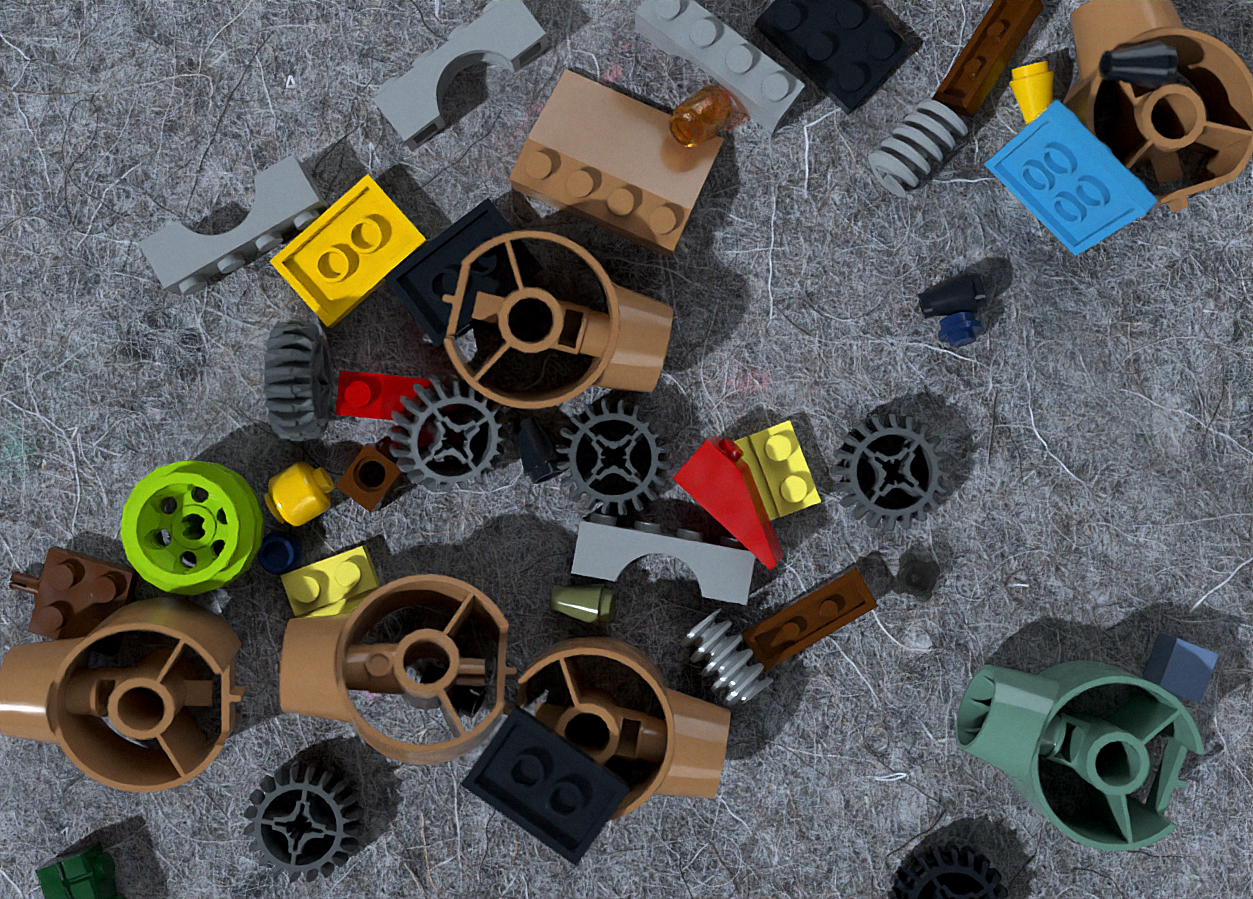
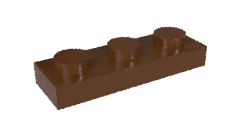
[932,0,1044,118]
[741,567,878,672]

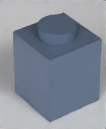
[1142,632,1219,704]

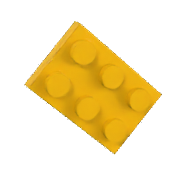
[269,174,429,329]

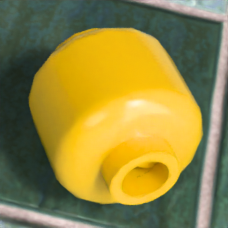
[264,461,335,527]

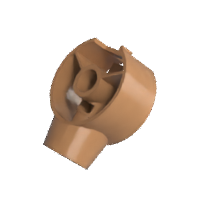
[1062,0,1253,213]
[442,230,673,409]
[280,574,517,765]
[0,597,247,793]
[503,635,730,821]

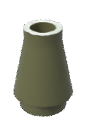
[550,583,616,627]

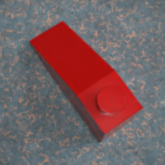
[335,370,470,426]
[672,435,784,570]

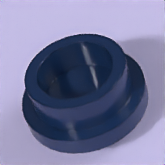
[938,311,983,347]
[257,531,303,575]

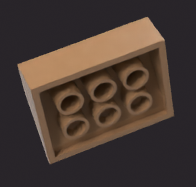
[509,69,724,259]

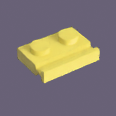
[733,420,821,520]
[280,545,380,618]

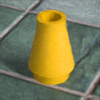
[1009,61,1054,125]

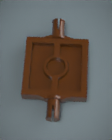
[9,546,139,656]

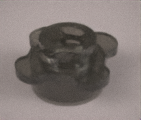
[890,552,940,602]

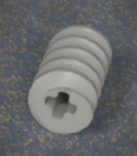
[868,99,968,198]
[679,608,774,707]

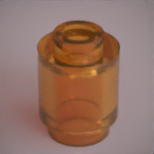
[669,85,733,147]

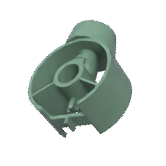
[955,660,1204,851]

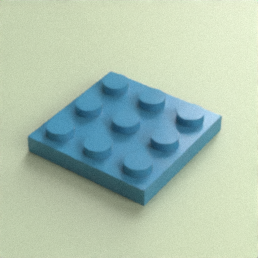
[984,99,1158,256]

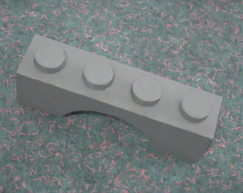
[372,0,549,151]
[635,0,805,134]
[138,154,329,295]
[571,512,755,605]

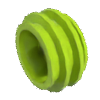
[120,460,265,596]

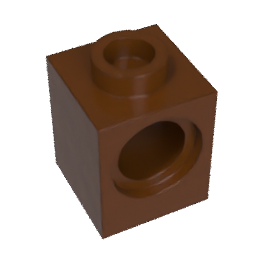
[335,441,407,513]

